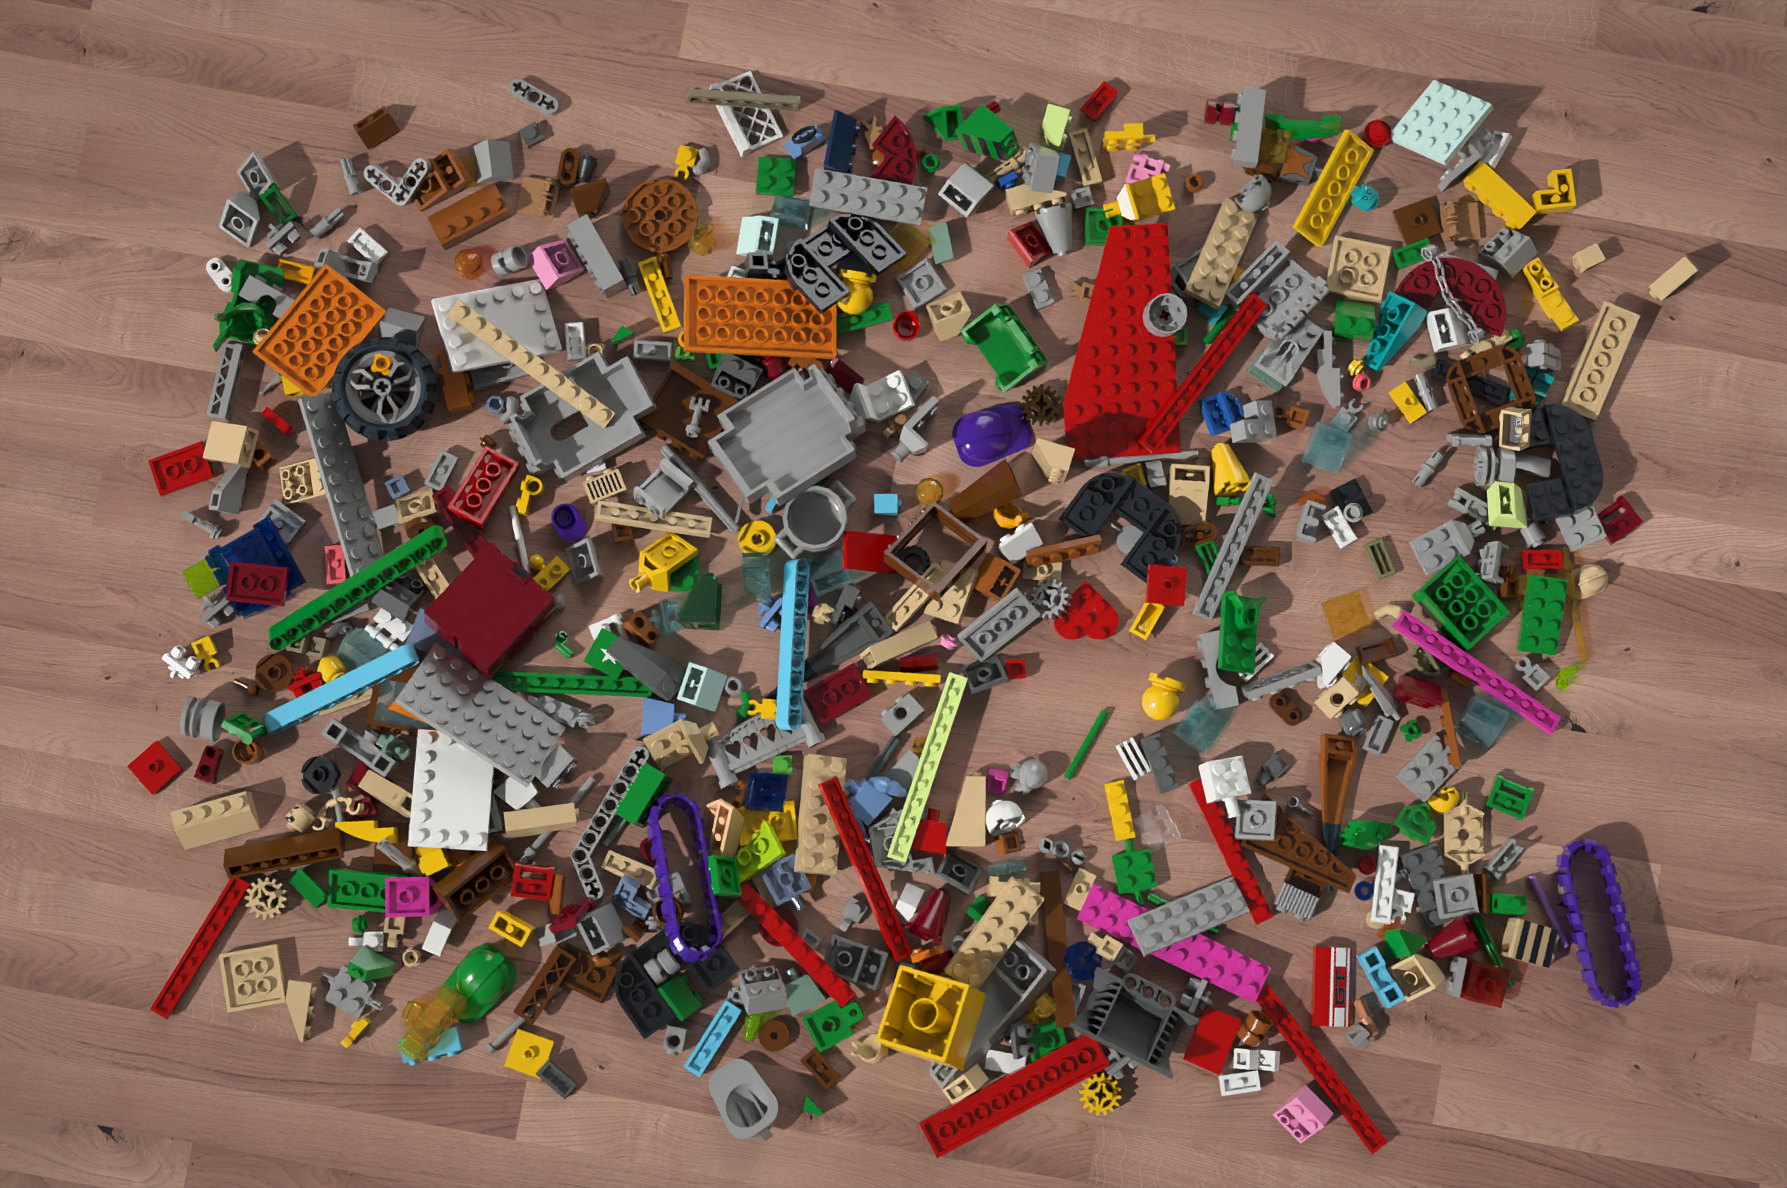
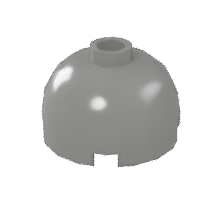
[1234,174,1272,212]

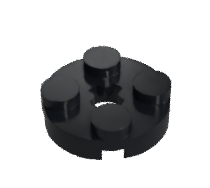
[301,756,341,794]

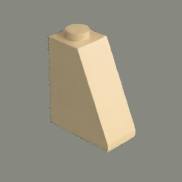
[1648,255,1699,301]

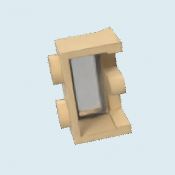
[1498,407,1531,451]

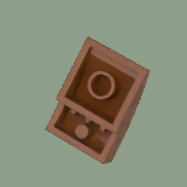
[408,149,473,211]

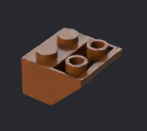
[973,553,1021,603]

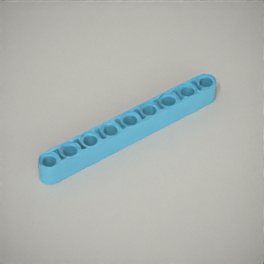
[776,558,810,730]
[262,643,420,735]

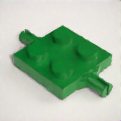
[1112,838,1157,905]

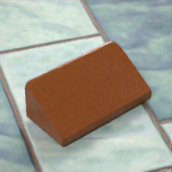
[547,875,565,915]

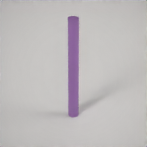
[1528,874,1570,948]

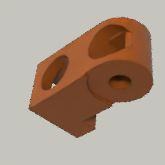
[787,357,824,377]
[252,440,277,472]
[621,610,660,648]

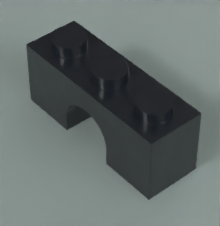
[744,252,788,280]

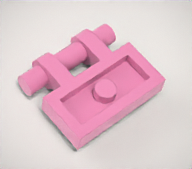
[1125,153,1170,184]

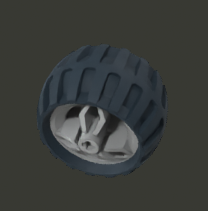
[332,337,438,441]

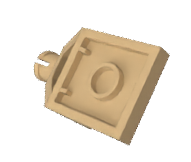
[643,719,720,770]

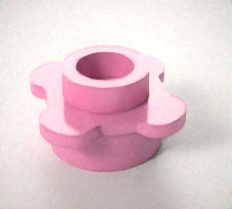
[940,633,959,650]

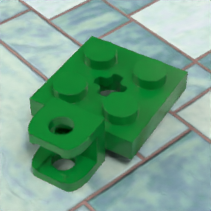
[802,1000,864,1053]

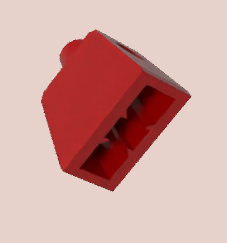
[910,808,946,855]

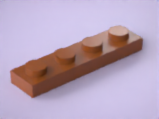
[1025,535,1102,568]
[1438,690,1462,769]

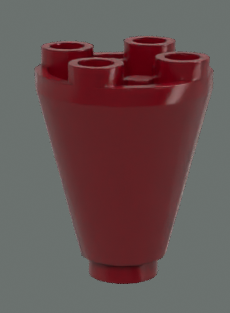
[1424,914,1482,959]

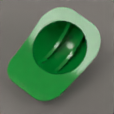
[439,945,517,1024]

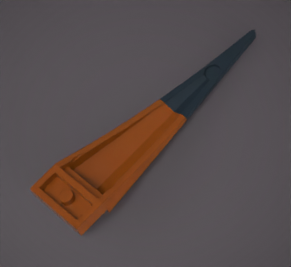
[1318,734,1357,892]

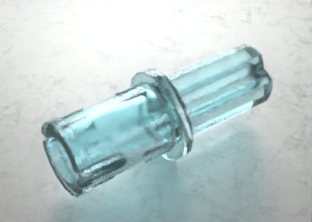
[987,860,1026,876]

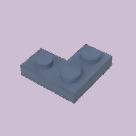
[611,874,652,921]

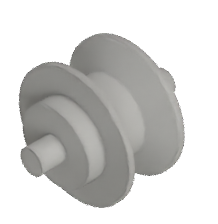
[1368,412,1389,432]

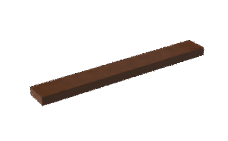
[1040,870,1075,1029]

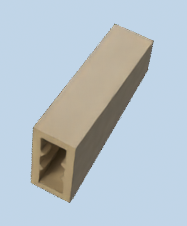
[860,620,938,671]
[946,773,986,847]
[504,803,580,841]

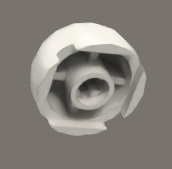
[985,799,1025,836]

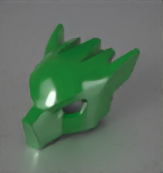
[1338,820,1391,850]

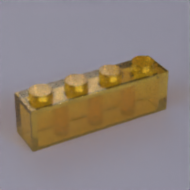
[395,984,467,1065]

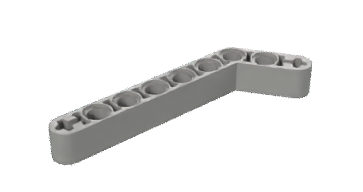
[571,746,651,900]

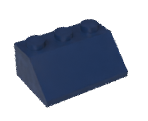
[824,110,860,174]

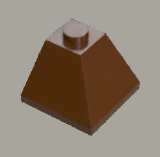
[569,178,611,220]

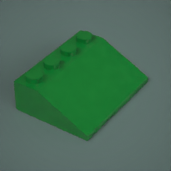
[1411,555,1510,651]

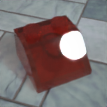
[1460,958,1511,1008]

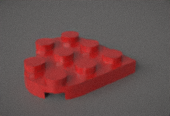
[1053,581,1119,640]

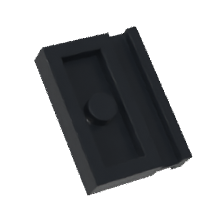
[1330,478,1373,524]

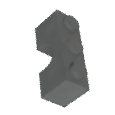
[1139,733,1179,795]

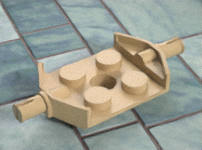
[1444,792,1485,875]

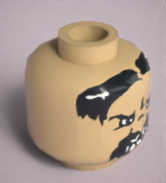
[286,803,315,832]

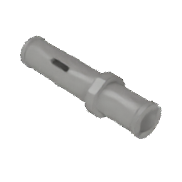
[377,838,427,877]

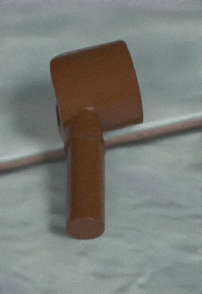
[234,678,259,696]

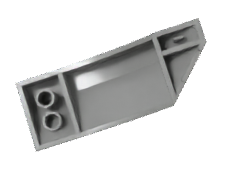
[929,938,1058,1089]

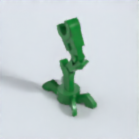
[1216,493,1277,518]

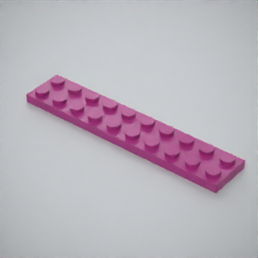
[1077,884,1271,1004]

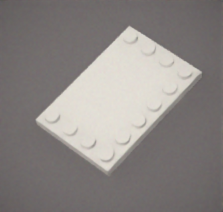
[431,279,562,374]
[408,729,494,851]

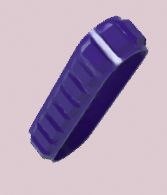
[647,792,724,963]
[1556,838,1642,1008]

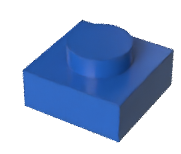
[997,171,1018,191]

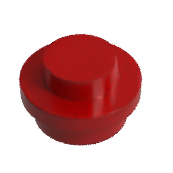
[1357,855,1377,875]

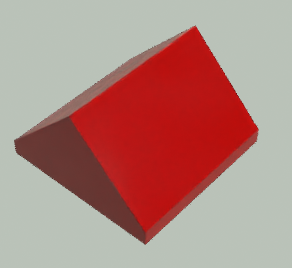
[1007,221,1052,268]

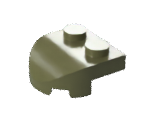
[1412,630,1451,676]

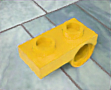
[516,475,545,516]

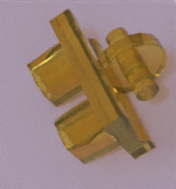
[1024,992,1059,1026]

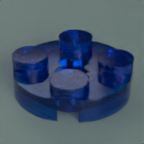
[1064,941,1102,981]

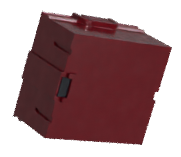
[424,542,556,679]

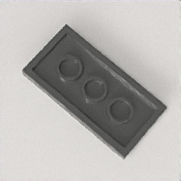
[1399,842,1458,929]

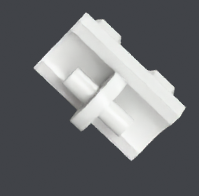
[162,645,201,679]

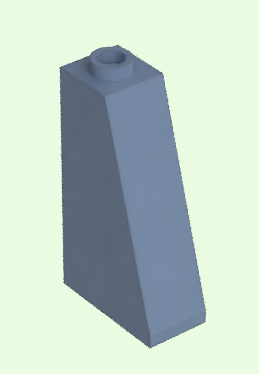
[406,608,476,668]

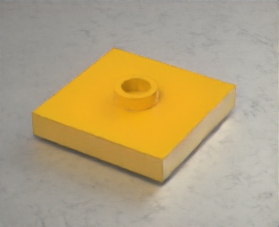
[504,1028,555,1079]

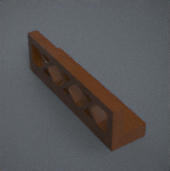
[514,944,576,1024]

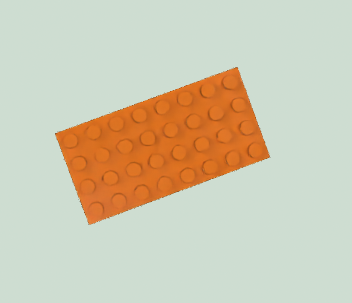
[684,275,836,359]

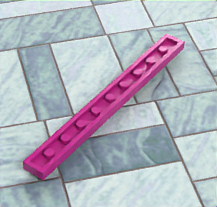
[1392,610,1561,735]

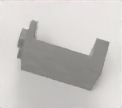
[633,458,693,519]

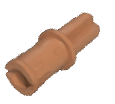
[1354,998,1380,1038]

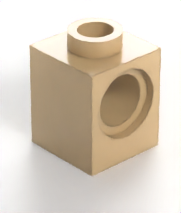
[1572,243,1606,273]

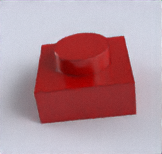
[1006,659,1026,680]

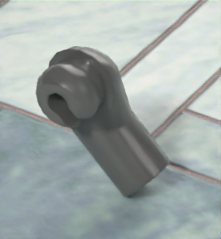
[325,622,353,642]

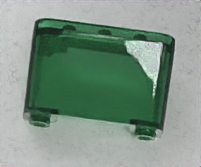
[676,572,722,631]

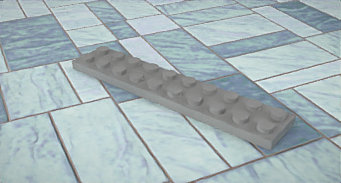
[298,392,384,577]

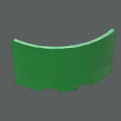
[219,259,284,345]

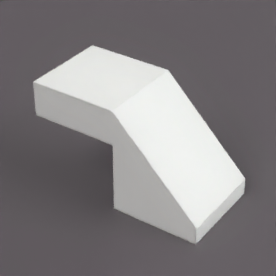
[422,907,457,956]
[1233,1048,1280,1071]

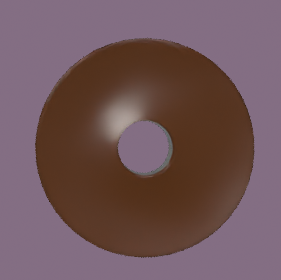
[405,516,436,539]
[758,1019,790,1051]

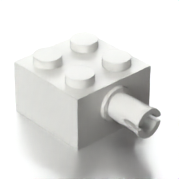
[1198,755,1251,818]

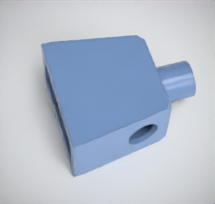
[641,698,686,735]

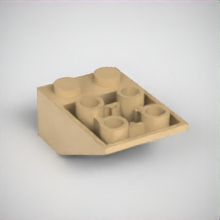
[279,458,327,505]
[1167,464,1210,525]

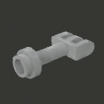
[685,395,711,438]
[181,511,223,540]

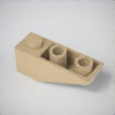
[1005,184,1067,216]
[358,770,412,818]
[286,979,318,1042]

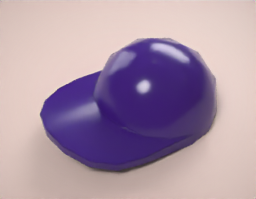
[551,504,587,542]

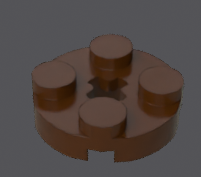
[255,654,295,693]

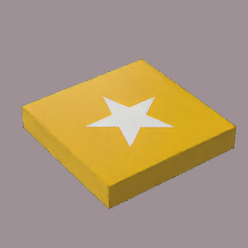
[1342,655,1389,708]

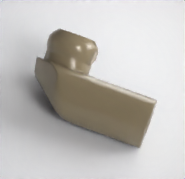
[1409,353,1438,370]

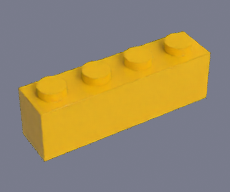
[1462,160,1537,232]

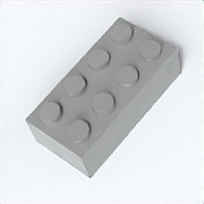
[566,214,627,298]

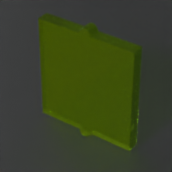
[182,555,227,599]

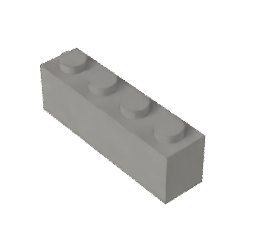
[1230,87,1266,168]

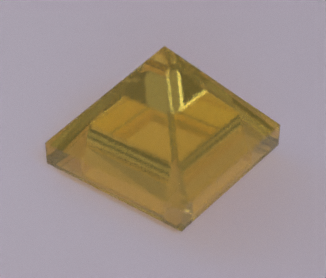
[912,737,926,756]

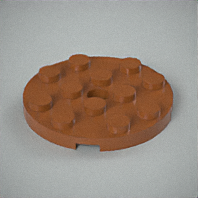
[623,179,698,254]

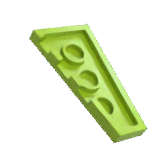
[735,820,786,886]

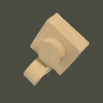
[384,917,407,948]
[1087,933,1123,962]

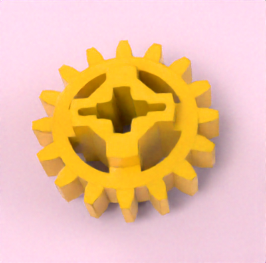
[1079,1072,1121,1116]

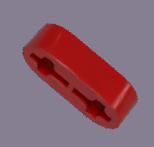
[261,407,295,436]

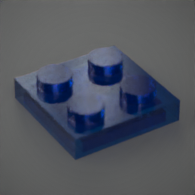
[744,772,789,812]

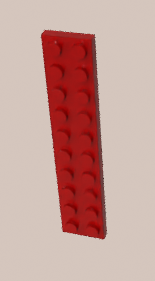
[919,1034,1110,1158]

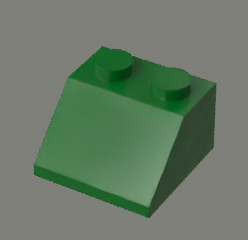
[1332,299,1375,342]
[658,974,703,1021]

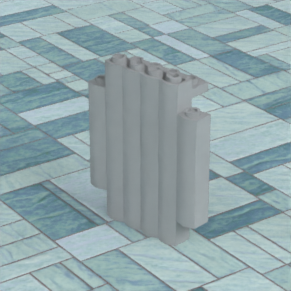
[707,364,867,506]

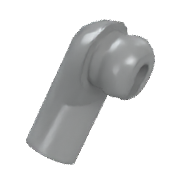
[693,148,711,175]

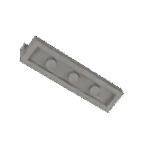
[206,343,247,421]

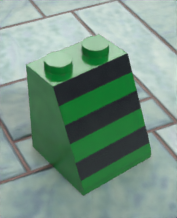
[955,104,1020,161]

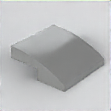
[885,749,938,799]

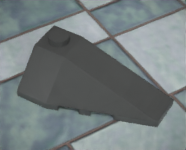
[606,637,686,701]

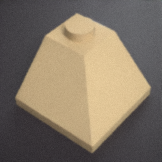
[925,292,971,342]
[1387,953,1446,1002]

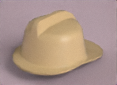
[1564,564,1608,600]

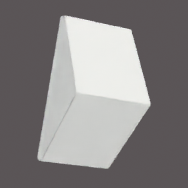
[895,882,925,925]

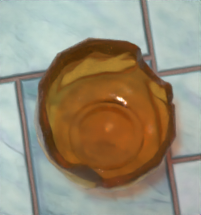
[454,249,483,280]

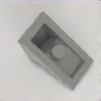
[535,923,578,947]

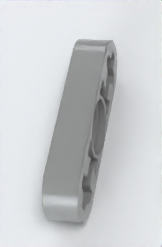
[509,78,560,116]

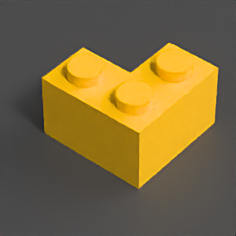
[1531,169,1576,215]
[414,847,453,876]

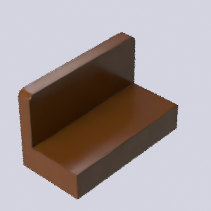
[353,106,400,149]

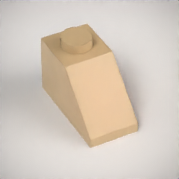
[942,1064,989,1104]

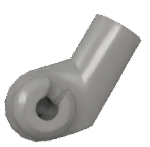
[499,396,519,424]

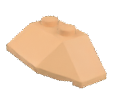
[703,799,744,858]

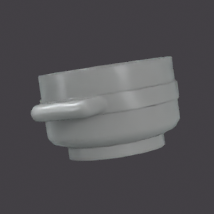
[774,480,856,559]

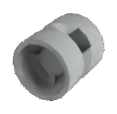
[491,245,528,277]
[644,948,681,985]

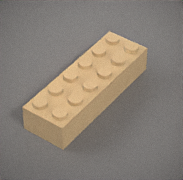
[794,754,847,876]

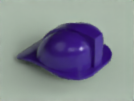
[952,404,1032,467]

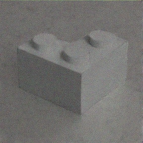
[1230,400,1277,443]

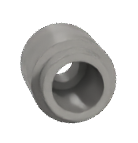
[1520,518,1546,548]

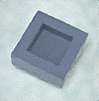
[385,474,411,501]

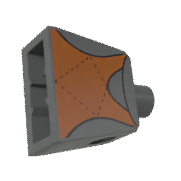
[1277,143,1323,186]

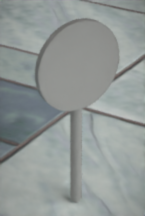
[1105,519,1143,555]

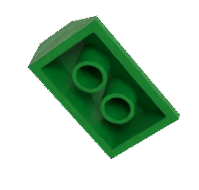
[615,763,673,829]

